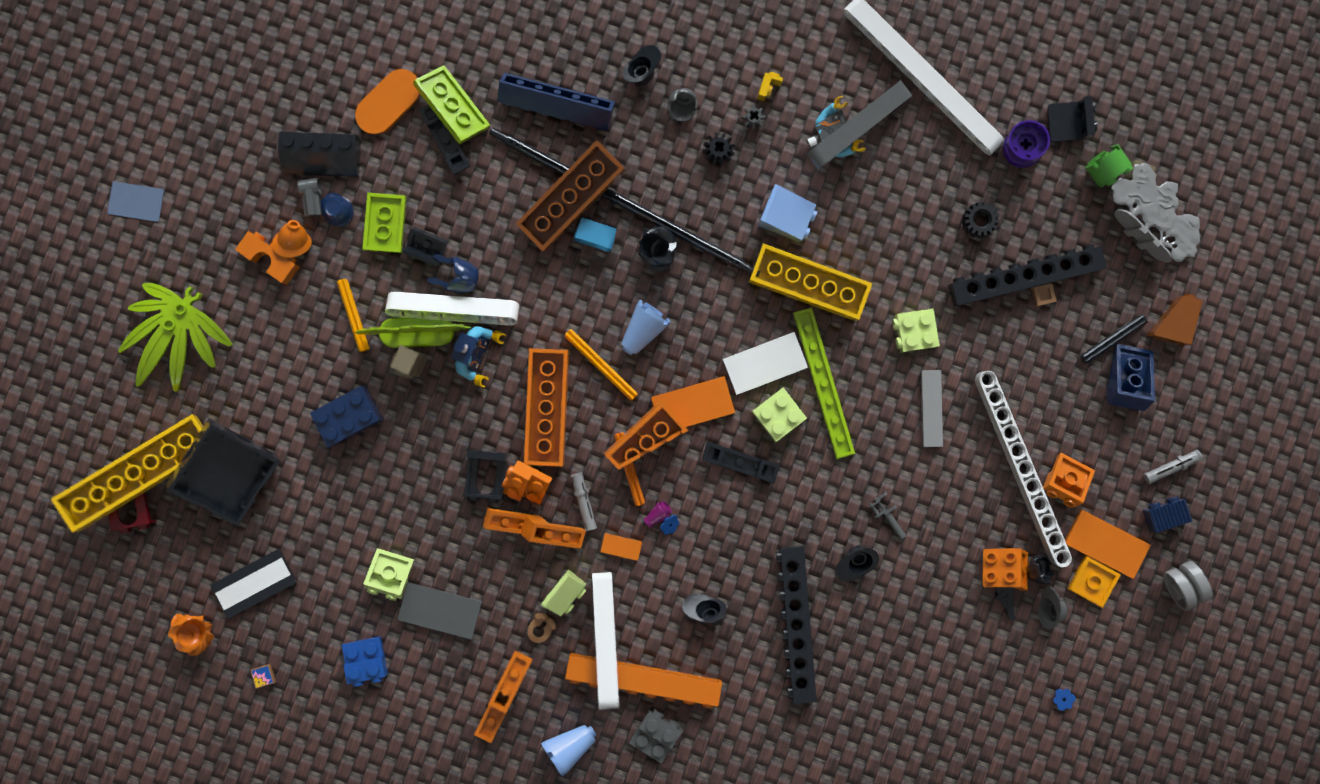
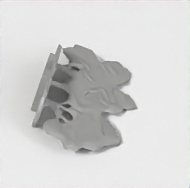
[1112,163,1200,263]

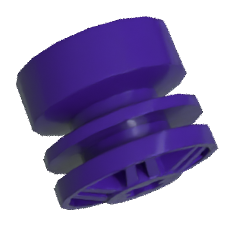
[1002,120,1050,168]

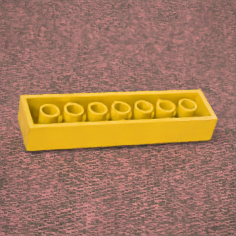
[51,414,203,533]

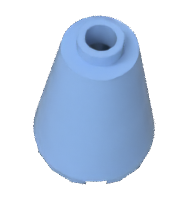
[621,300,671,355]
[541,725,597,776]

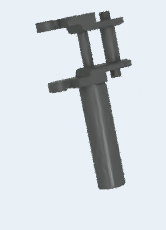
[867,491,906,540]

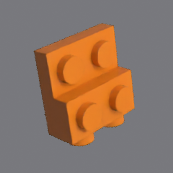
[1043,453,1095,507]
[501,461,552,505]

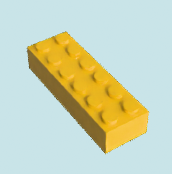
[749,244,873,321]

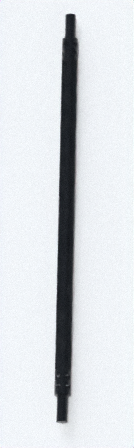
[489,127,761,277]

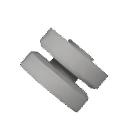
[1163,561,1213,611]

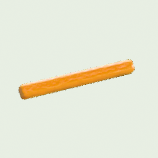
[564,329,638,401]

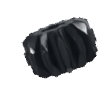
[703,132,735,165]

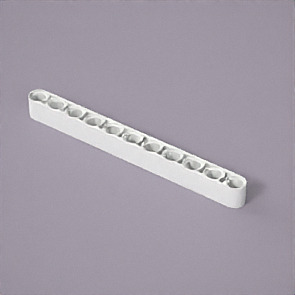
[843,0,1005,156]
[975,371,1072,567]

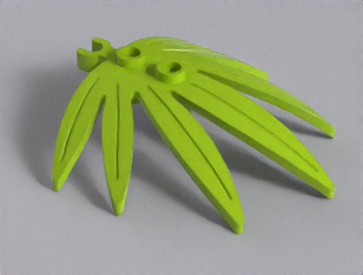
[118,283,233,392]

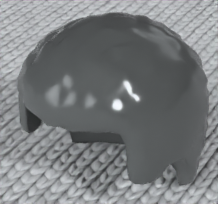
[667,88,698,122]

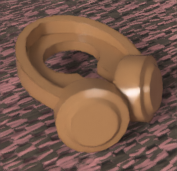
[527,613,556,643]

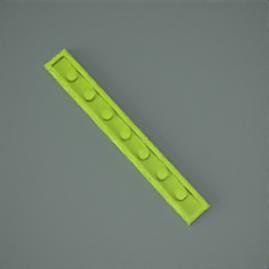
[793,307,855,459]

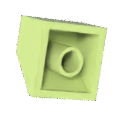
[541,569,586,616]

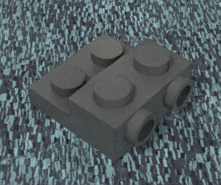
[629,709,682,764]

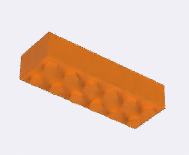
[524,348,569,466]

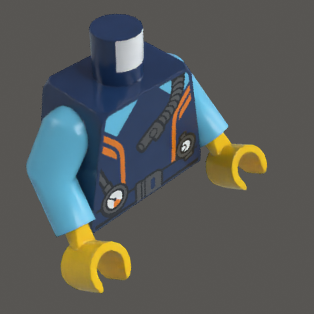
[451,326,506,387]

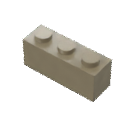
[390,345,428,379]

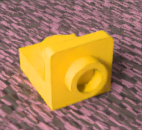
[757,72,783,101]

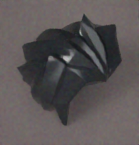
[638,227,678,274]

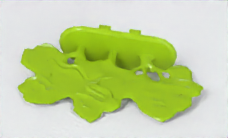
[355,317,472,348]

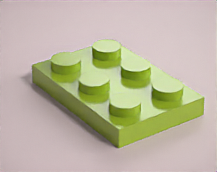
[363,192,407,253]

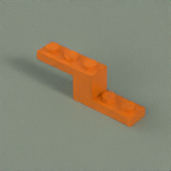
[483,508,586,549]
[474,650,533,743]

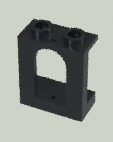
[463,450,508,503]

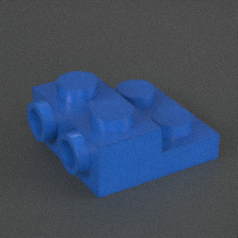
[342,636,388,687]

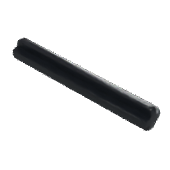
[1080,314,1148,364]

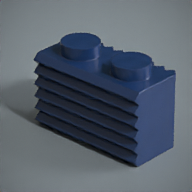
[1143,496,1192,533]

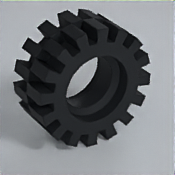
[962,201,1000,238]

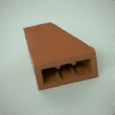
[1147,294,1203,346]

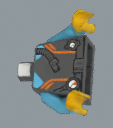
[806,96,866,158]

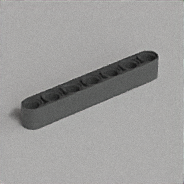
[806,80,912,169]

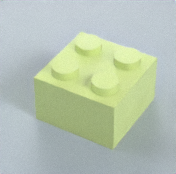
[751,388,807,442]

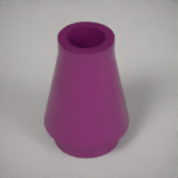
[644,501,672,528]

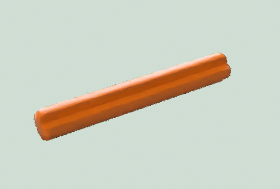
[614,432,645,506]

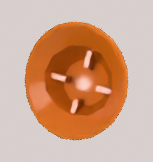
[272,220,312,258]

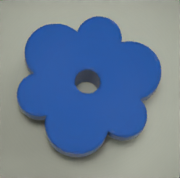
[660,515,680,535]
[1053,689,1076,711]

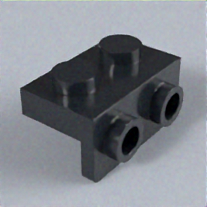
[402,227,449,267]

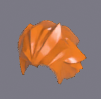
[168,613,215,656]

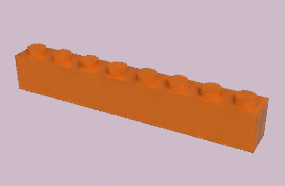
[565,653,722,708]

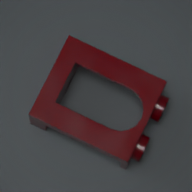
[108,492,156,534]

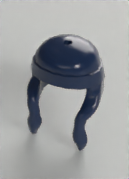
[427,254,479,294]

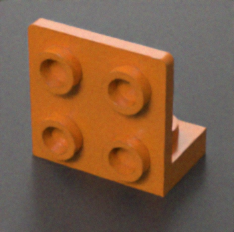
[983,548,1028,591]

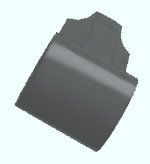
[298,178,322,218]

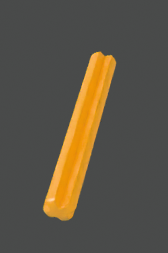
[337,279,369,352]

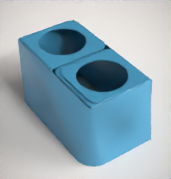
[574,218,617,252]

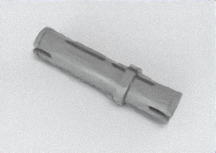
[1143,450,1203,484]
[570,472,597,531]

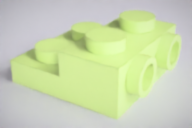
[892,309,940,353]
[363,548,414,601]

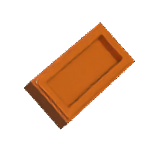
[601,533,642,561]

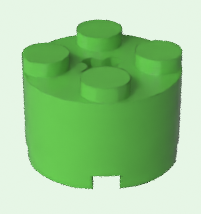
[1085,144,1133,187]

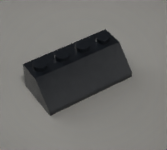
[278,131,361,177]

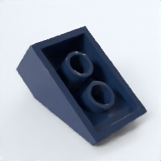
[1107,344,1155,411]

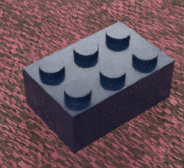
[310,386,384,447]

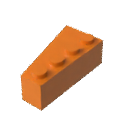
[603,401,689,470]

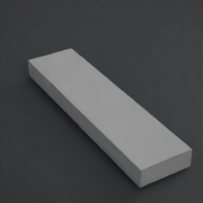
[921,370,943,447]

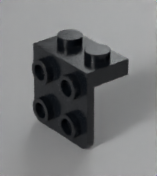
[1047,96,1097,142]

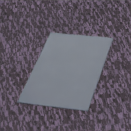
[107,181,164,222]

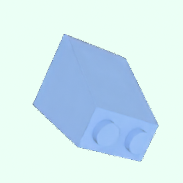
[758,184,817,243]

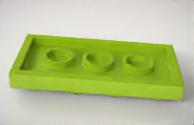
[413,65,490,144]

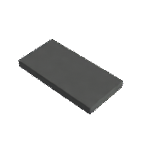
[398,582,482,640]

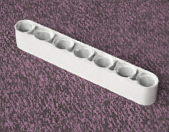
[385,292,519,326]
[592,572,619,709]

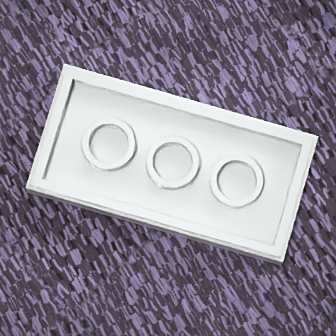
[723,332,808,395]

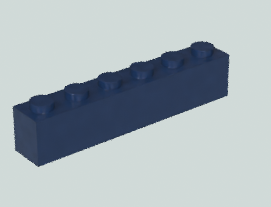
[497,73,615,131]

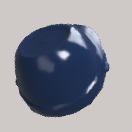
[321,193,354,227]

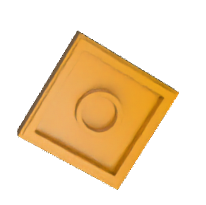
[1067,555,1121,608]

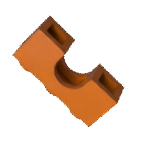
[235,231,300,285]

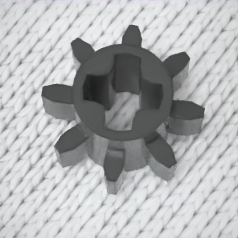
[741,105,766,130]

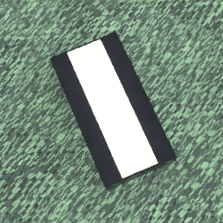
[210,548,297,619]

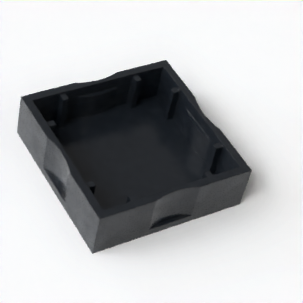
[166,418,280,526]

